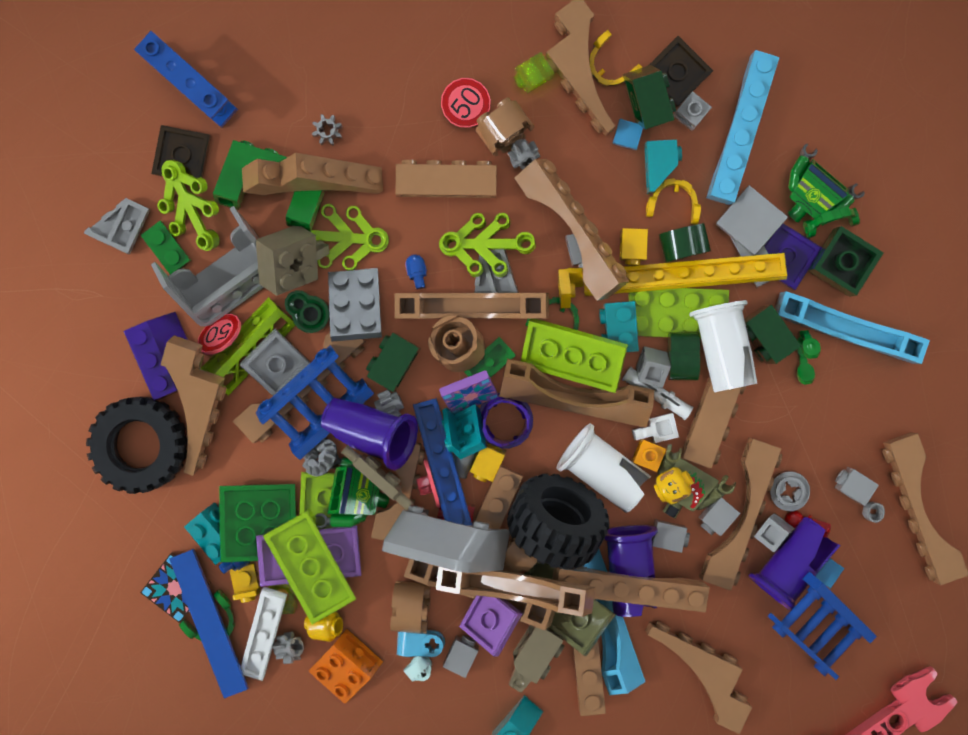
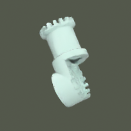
[403,656,432,682]

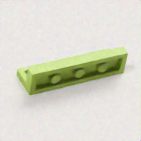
[201,297,295,396]

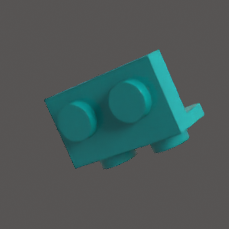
[599,301,639,352]
[442,404,487,460]
[184,503,220,565]

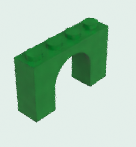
[213,140,326,232]

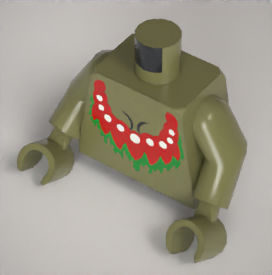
[658,444,736,519]

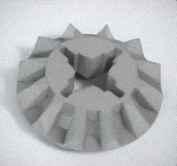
[302,438,337,477]
[770,471,810,511]

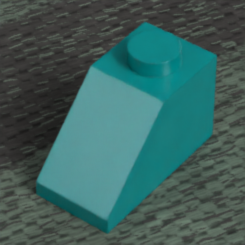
[644,140,682,194]
[492,695,543,735]

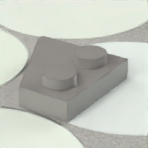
[84,198,151,254]
[475,249,519,293]

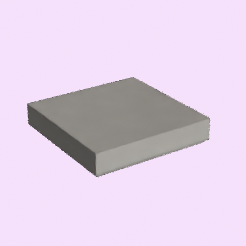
[716,185,788,256]
[240,329,311,396]

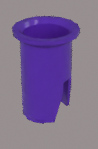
[480,393,533,449]
[321,398,418,470]
[748,517,841,611]
[604,525,658,617]

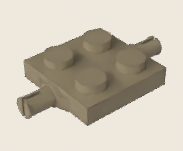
[341,445,413,510]

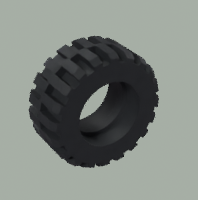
[86,397,188,494]
[507,474,610,569]

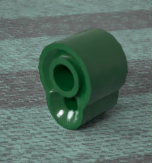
[659,223,711,263]
[285,290,330,334]
[667,332,700,380]

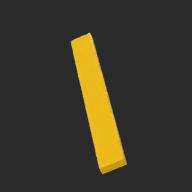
[584,253,787,296]

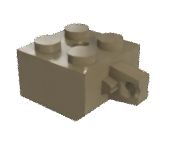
[256,226,329,296]
[509,625,564,693]

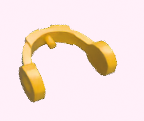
[589,30,643,86]
[646,178,701,225]

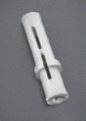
[622,366,694,420]

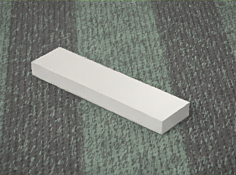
[241,587,288,681]

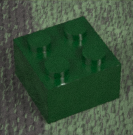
[623,65,676,129]
[808,226,884,297]
[744,305,801,364]
[366,333,421,392]

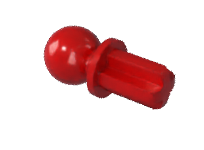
[785,511,831,538]

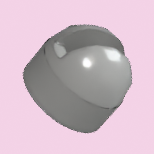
[862,502,885,523]

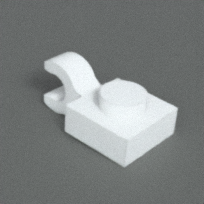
[632,413,679,443]

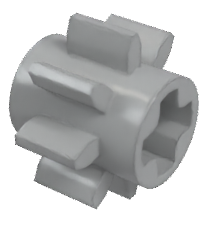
[312,114,343,146]
[507,139,540,170]
[374,389,404,417]
[273,632,304,664]

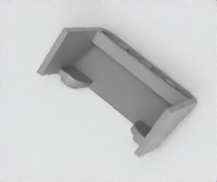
[151,206,264,326]
[382,505,510,573]

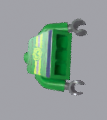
[788,144,865,223]
[315,454,389,529]

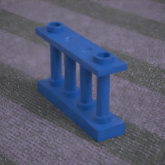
[134,31,238,128]
[256,345,374,460]
[768,572,877,680]

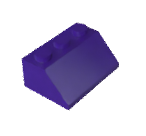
[124,312,201,400]

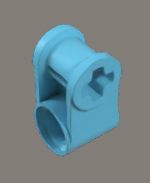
[397,630,445,657]

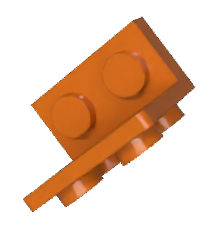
[309,628,383,703]

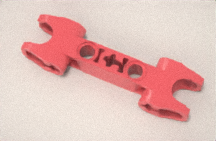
[846,666,958,735]

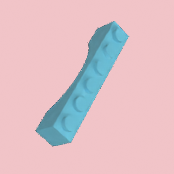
[706,50,780,205]
[775,291,930,364]
[584,549,646,695]

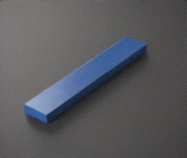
[413,398,472,525]
[169,549,249,699]

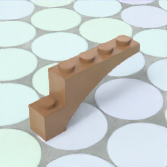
[545,0,615,136]
[242,153,383,196]
[161,335,226,476]
[645,621,752,734]

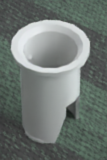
[689,300,757,392]
[556,423,651,513]

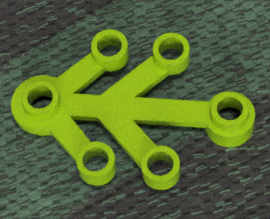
[157,160,220,251]
[311,204,389,270]
[439,213,536,277]

